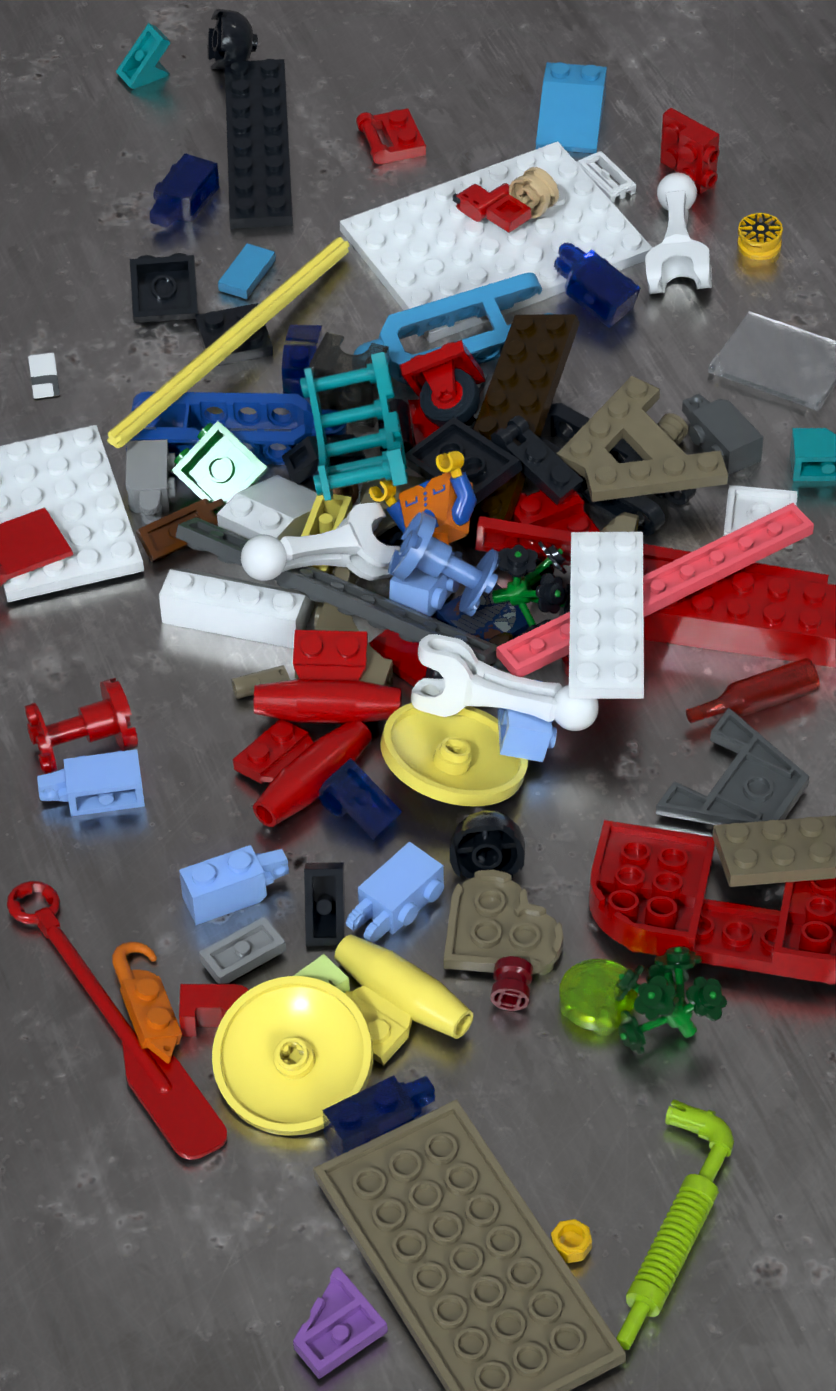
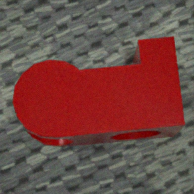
[179,984,249,1037]

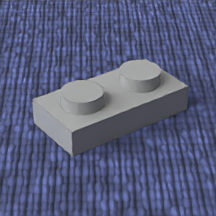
[199,916,286,984]

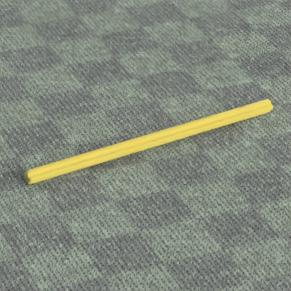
[107,237,350,449]

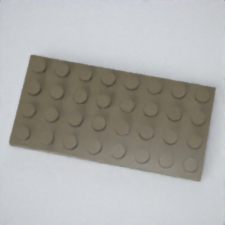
[313,1099,626,1391]

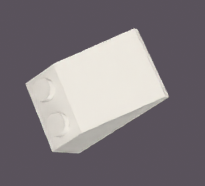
[217,475,317,541]

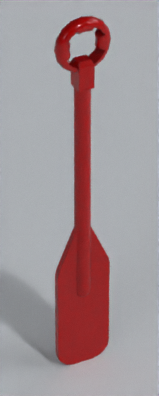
[7,881,227,1160]

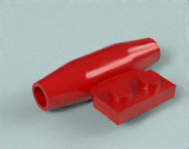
[253,630,402,724]
[233,719,372,827]

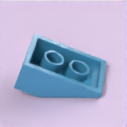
[536,62,607,154]

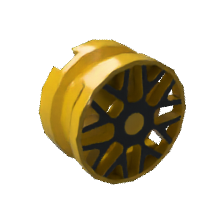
[737,213,783,260]

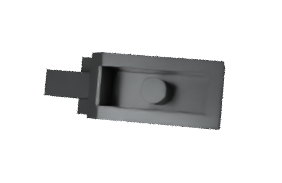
[682,394,763,476]

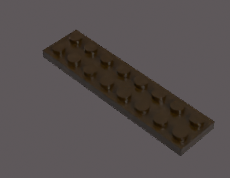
[469,314,580,531]

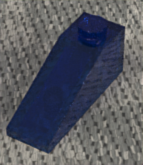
[281,325,322,398]

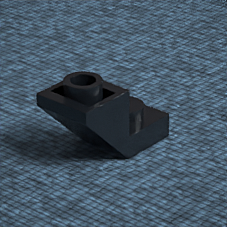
[282,434,366,485]

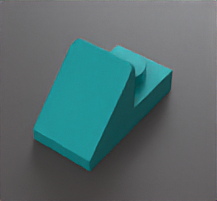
[116,23,171,89]

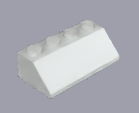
[159,568,316,649]

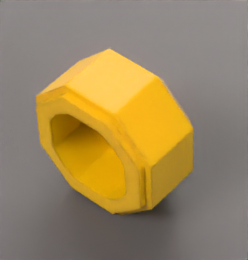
[551,1219,592,1263]

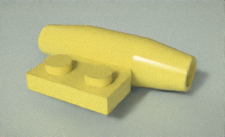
[334,934,473,1066]

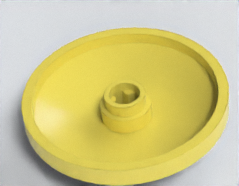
[380,703,528,807]
[212,976,373,1136]

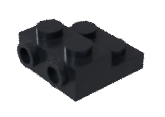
[130,253,198,323]

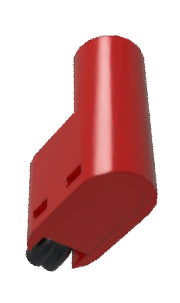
[453,183,510,222]

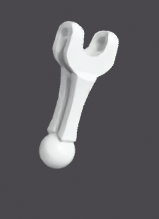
[645,172,712,294]
[241,502,401,581]
[411,634,599,731]

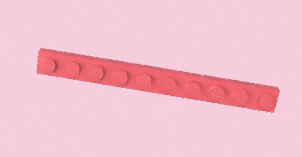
[496,503,814,677]

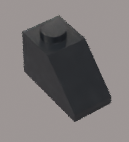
[304,862,345,946]

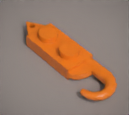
[112,941,182,1064]

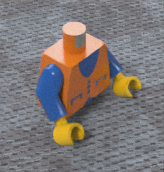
[369,451,477,545]

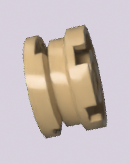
[509,167,559,218]

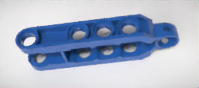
[126,391,347,465]

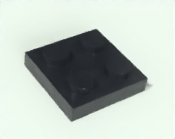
[195,303,273,366]

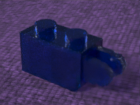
[554,242,641,328]

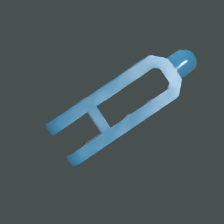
[351,273,553,386]

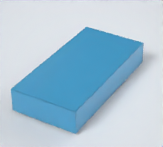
[218,243,276,299]

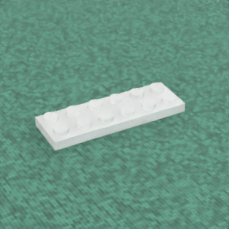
[569,532,644,699]

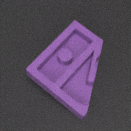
[293,1267,388,1379]

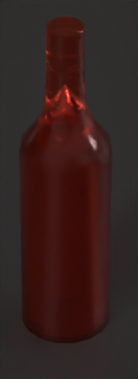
[686,658,820,723]

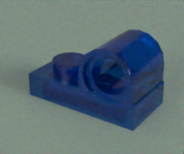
[319,758,402,840]

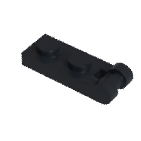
[491,415,583,505]

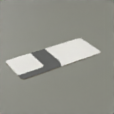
[28,353,60,399]

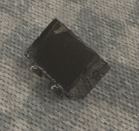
[309,332,390,428]

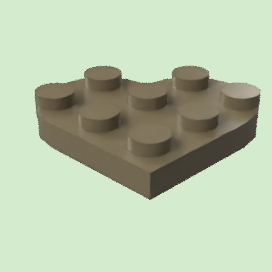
[444,870,564,975]

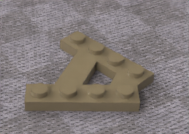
[557,376,728,502]

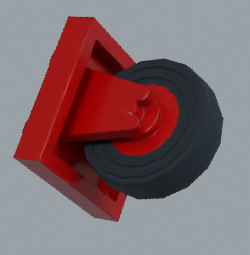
[400,340,486,427]

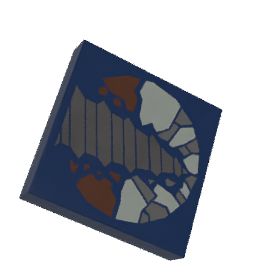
[435,583,529,641]

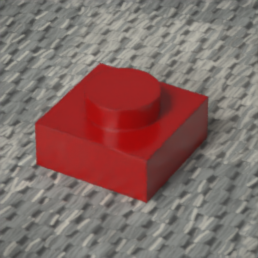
[486,194,531,233]

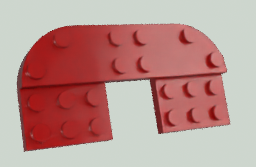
[589,820,836,985]

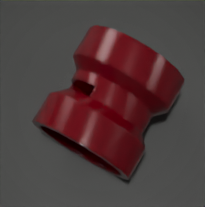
[491,956,533,1011]

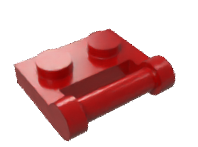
[356,108,426,164]

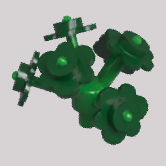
[615,947,727,1054]

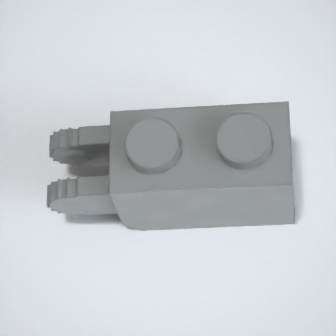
[125,439,176,527]

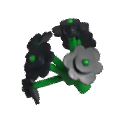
[492,541,570,637]

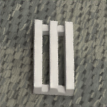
[576,151,636,203]

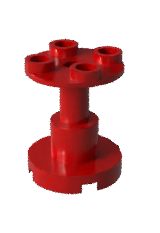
[24,678,138,774]

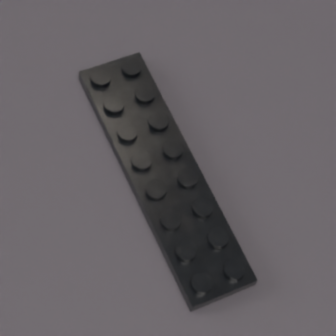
[225,59,293,229]

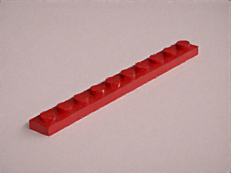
[475,516,829,584]

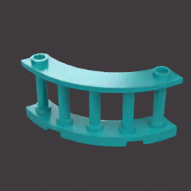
[300,352,408,501]

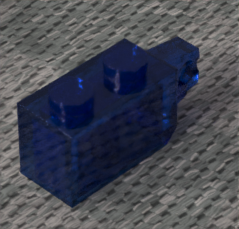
[150,153,220,228]
[323,1075,435,1156]

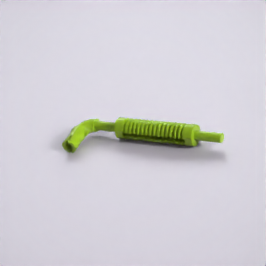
[616,1099,734,1350]

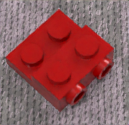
[660,108,720,195]
[511,490,600,532]

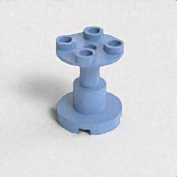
[388,511,500,617]

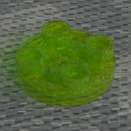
[559,959,638,1036]

